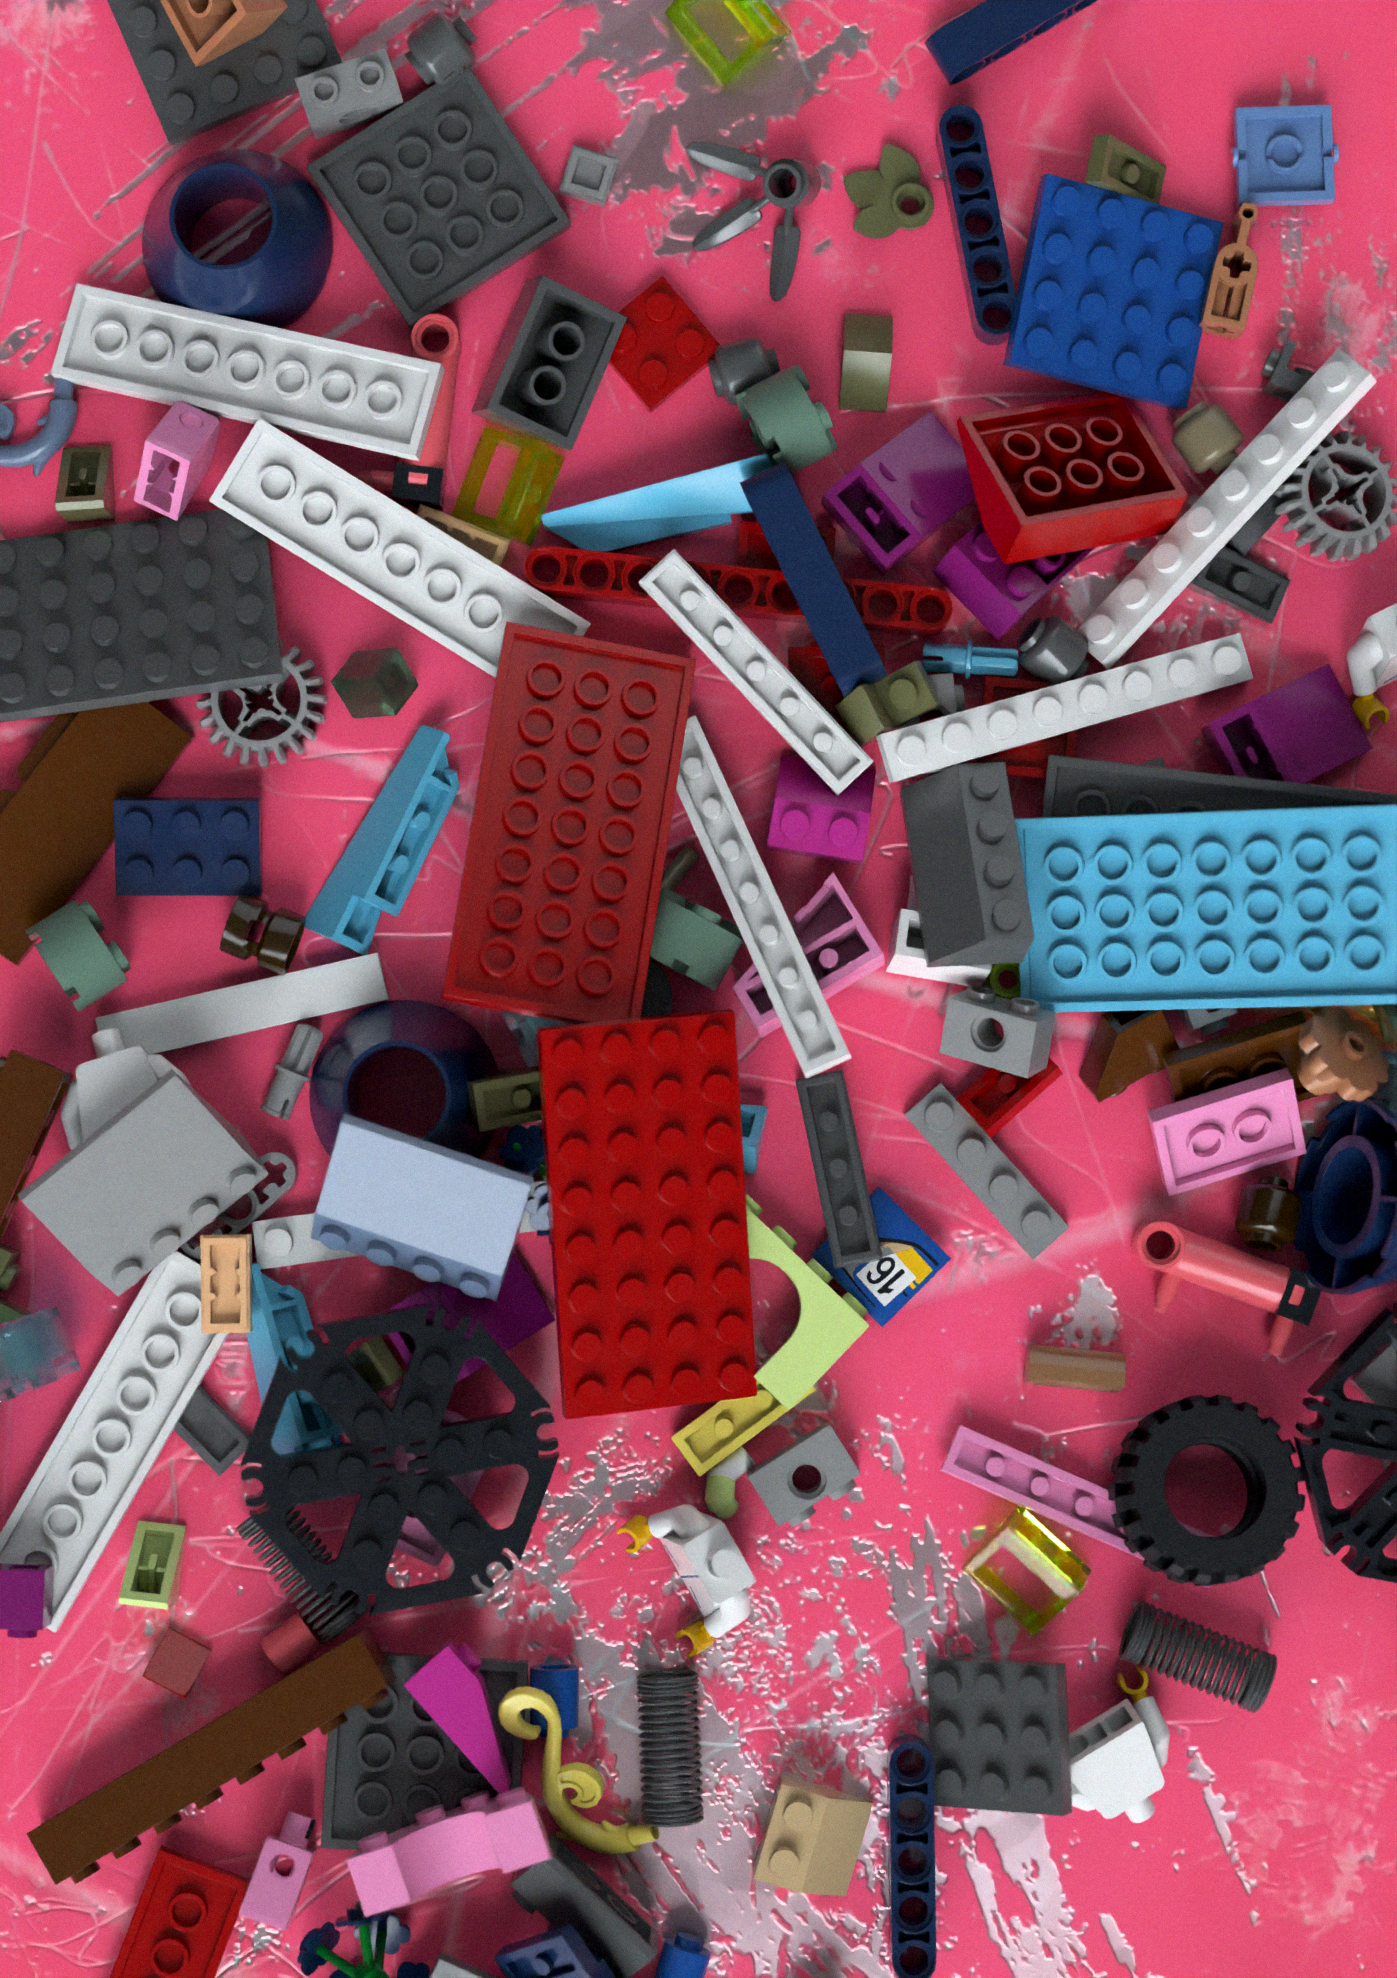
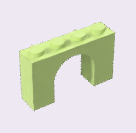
[745,1193,870,1410]

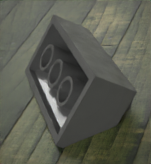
[900,762,1034,968]

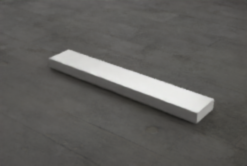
[639,549,874,796]
[95,953,389,1054]

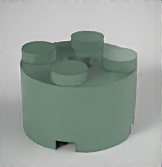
[735,364,837,475]
[650,887,744,991]
[25,899,131,1012]

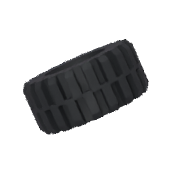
[1108,1394,1306,1586]

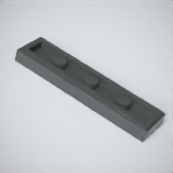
[795,1070,883,1270]

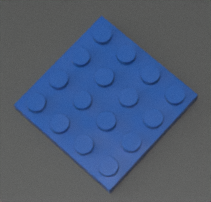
[1003,173,1223,411]

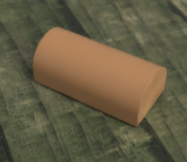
[1023,1344,1126,1393]

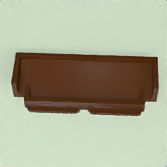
[0,702,194,966]

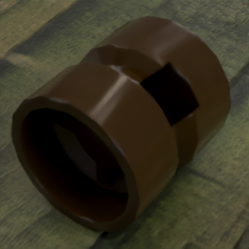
[220,893,306,975]

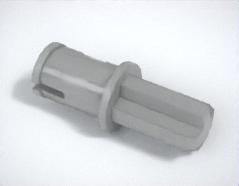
[260,1024,323,1120]

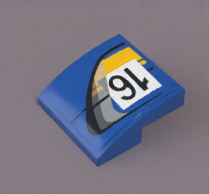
[810,1186,951,1327]

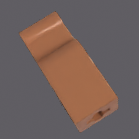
[1199,202,1258,340]

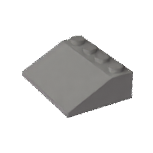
[17,1069,269,1297]

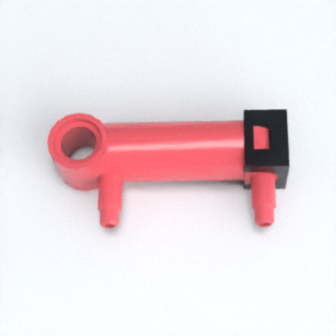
[357,314,462,511]
[1131,1220,1322,1356]

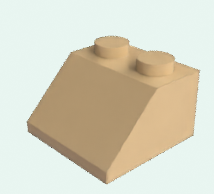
[753,1773,873,1897]

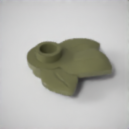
[843,144,934,239]

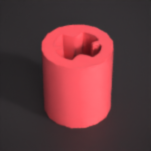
[260,1611,326,1676]

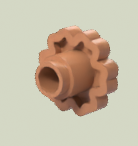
[1297,1006,1389,1102]

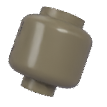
[1172,401,1243,475]

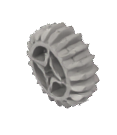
[1273,431,1397,562]
[196,639,328,768]

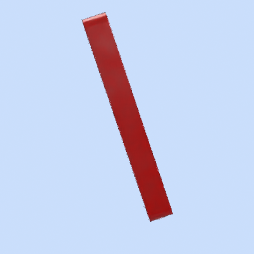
[524,546,953,637]

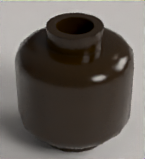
[1235,1176,1302,1251]

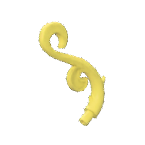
[498,1686,659,1855]

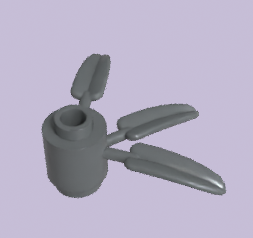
[685,142,821,302]

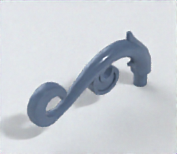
[0,378,78,476]

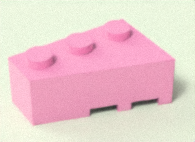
[732,872,885,1038]

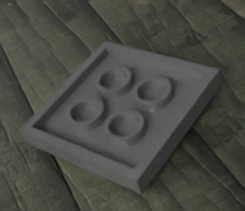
[927,1656,1072,1816]

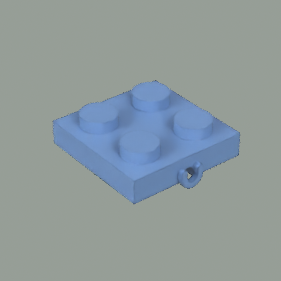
[1231,105,1339,207]

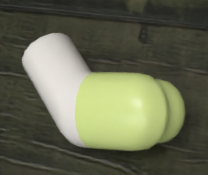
[704,1446,756,1519]

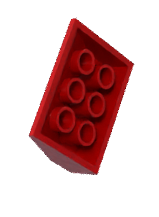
[956,392,1188,564]

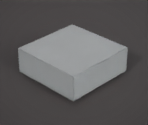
[559,145,619,208]

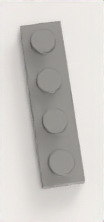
[904,1083,1070,1259]

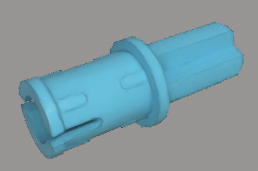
[922,640,1019,679]

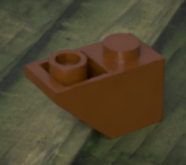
[1079,1010,1180,1103]

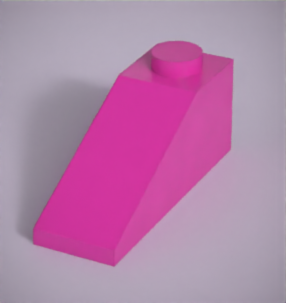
[404,1639,512,1794]

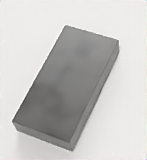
[174,1385,250,1476]

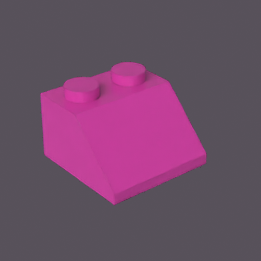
[766,755,876,865]

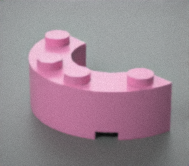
[346,1787,552,1917]

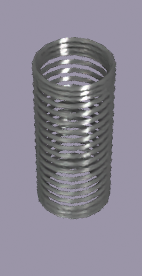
[235,1504,372,1644]
[1119,1600,1277,1713]
[636,1669,704,1827]

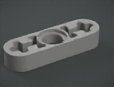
[180,1152,298,1259]

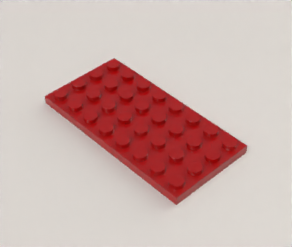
[441,622,696,1024]
[536,1009,757,1420]

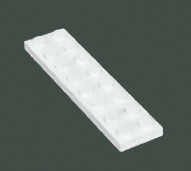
[51,283,445,461]
[209,418,591,678]
[0,1249,229,1633]

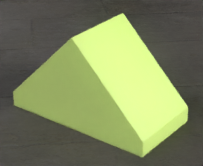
[119,1520,186,1609]

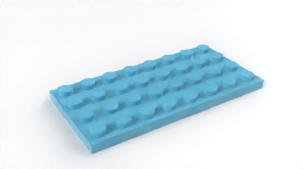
[1015,804,1397,1013]

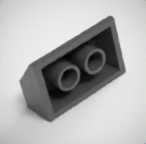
[471,275,627,451]
[510,1832,658,1978]

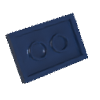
[113,797,263,896]

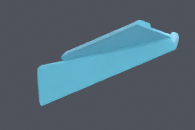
[541,454,771,553]
[305,725,460,955]
[246,1263,343,1455]

